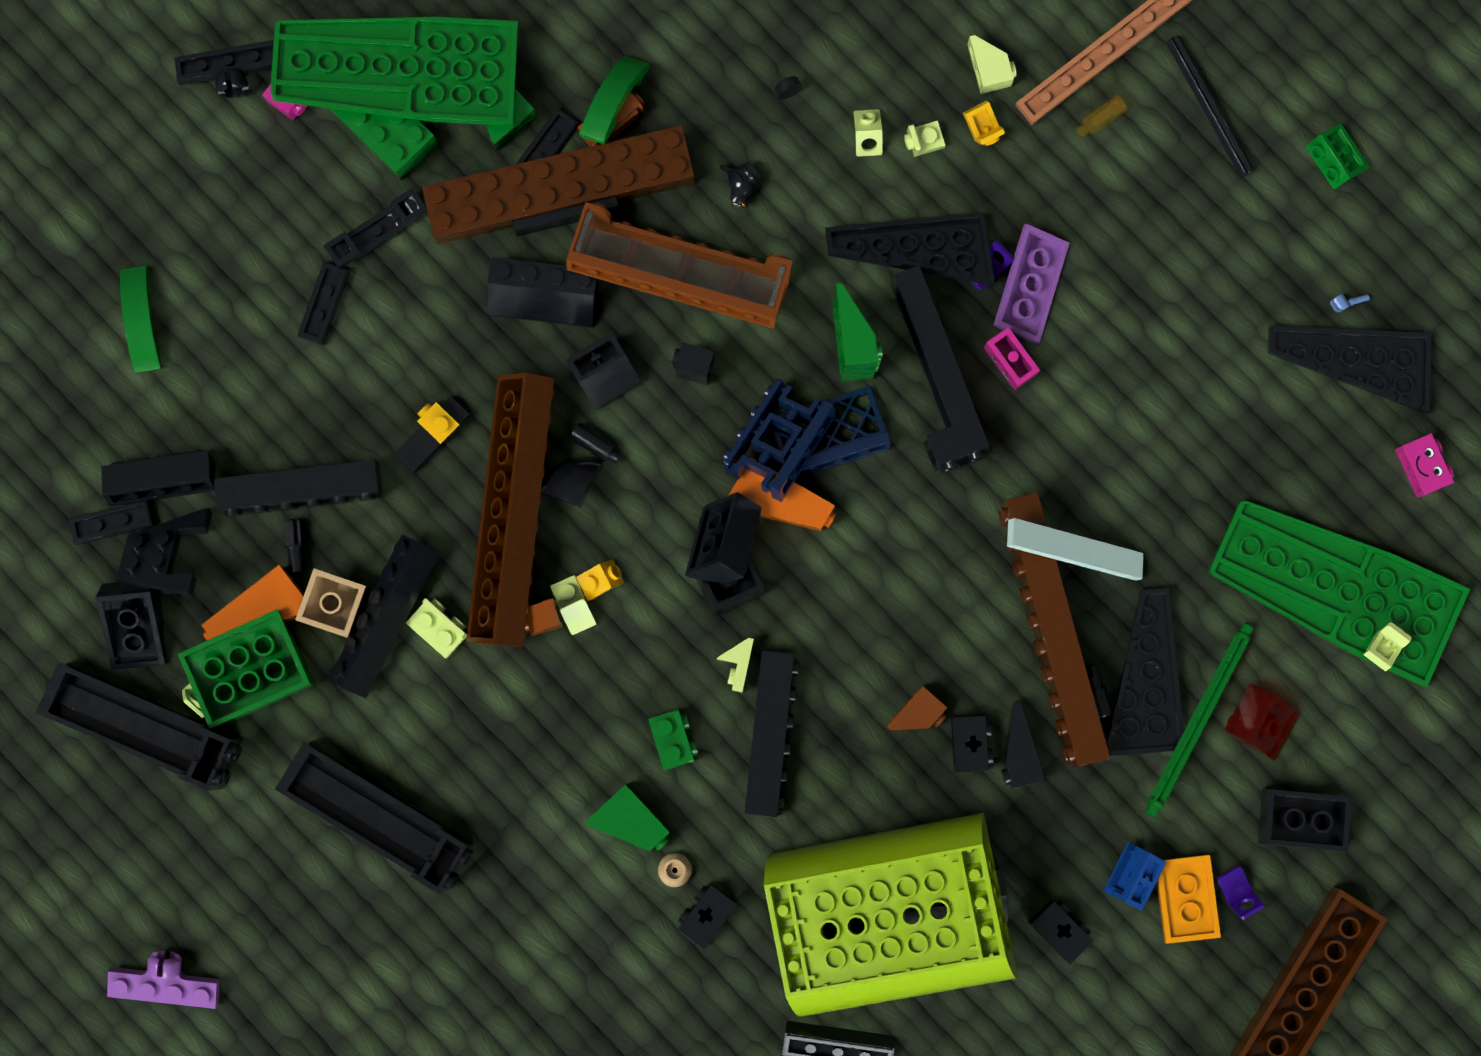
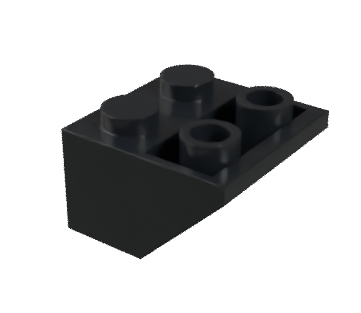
[566,332,641,410]

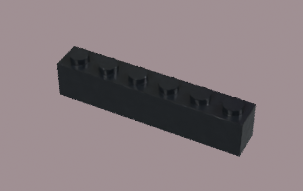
[214,460,382,517]
[328,534,440,698]
[745,650,799,817]

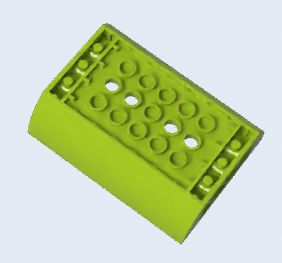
[764,813,1018,1017]

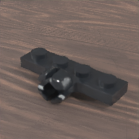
[174,40,274,98]

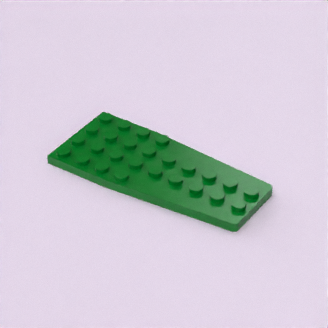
[270,17,518,126]
[1208,501,1470,688]

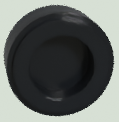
[775,76,802,100]

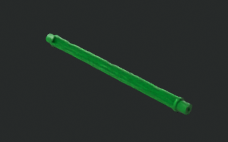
[1144,623,1254,818]

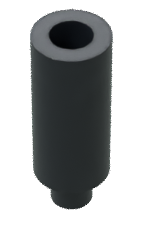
[569,423,622,464]

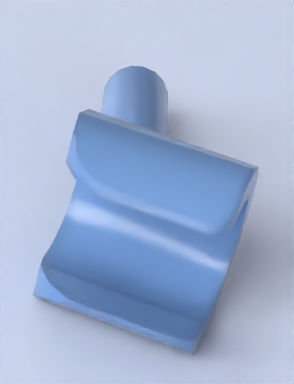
[1330,293,1370,313]

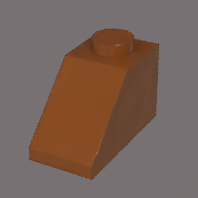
[525,598,564,636]
[886,686,947,731]

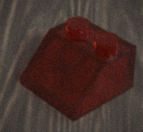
[1224,683,1300,761]

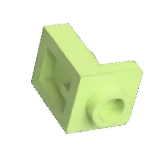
[904,121,945,157]

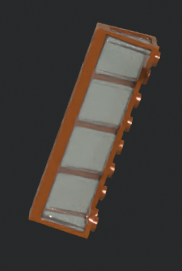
[566,202,793,329]

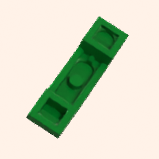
[580,55,650,145]
[120,265,162,374]

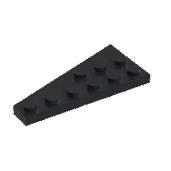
[825,213,995,286]
[1268,326,1432,414]
[1106,588,1184,756]

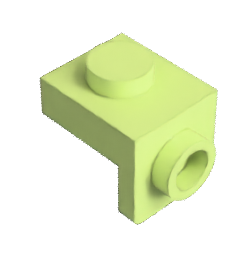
[1364,622,1412,671]

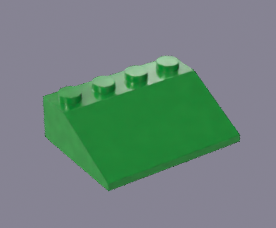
[832,283,883,383]
[177,609,316,729]

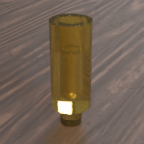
[1076,95,1127,137]

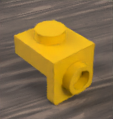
[963,101,1005,146]
[417,402,459,444]
[576,560,624,601]

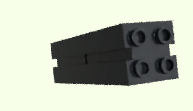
[891,265,990,474]
[36,663,243,791]
[275,742,474,894]

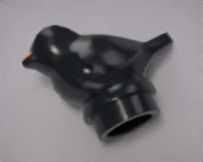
[720,161,761,207]

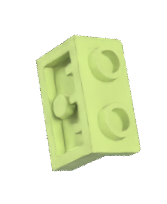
[406,598,467,659]

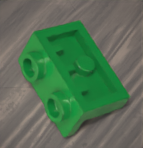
[1306,123,1370,189]
[648,709,698,771]

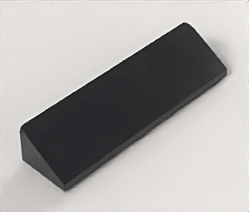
[782,1021,895,1056]

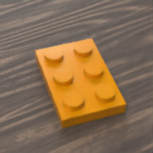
[1157,855,1221,944]

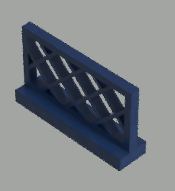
[772,386,890,478]

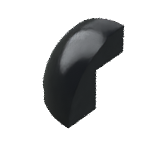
[541,458,604,508]

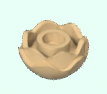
[658,853,692,887]

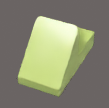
[550,575,597,636]
[716,638,754,693]

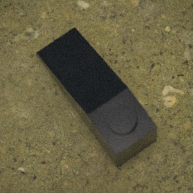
[1001,701,1045,789]

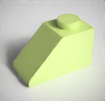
[967,35,1017,94]

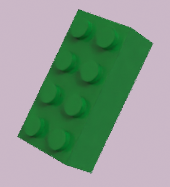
[328,108,438,180]

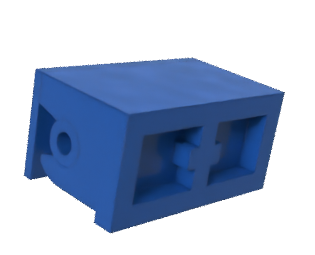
[1103,842,1166,911]

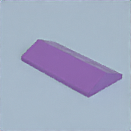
[994,224,1069,343]

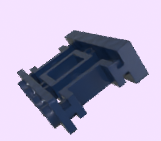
[722,379,836,502]

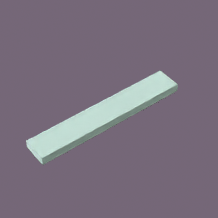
[1007,518,1143,581]

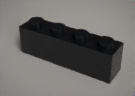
[101,450,216,506]

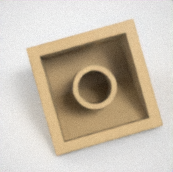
[295,569,366,639]

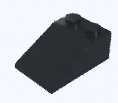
[95,582,166,670]

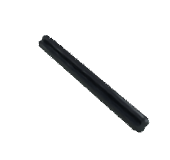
[1167,35,1253,177]

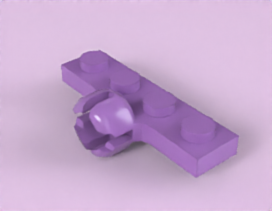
[107,950,220,1009]

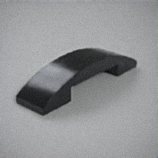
[323,188,427,268]

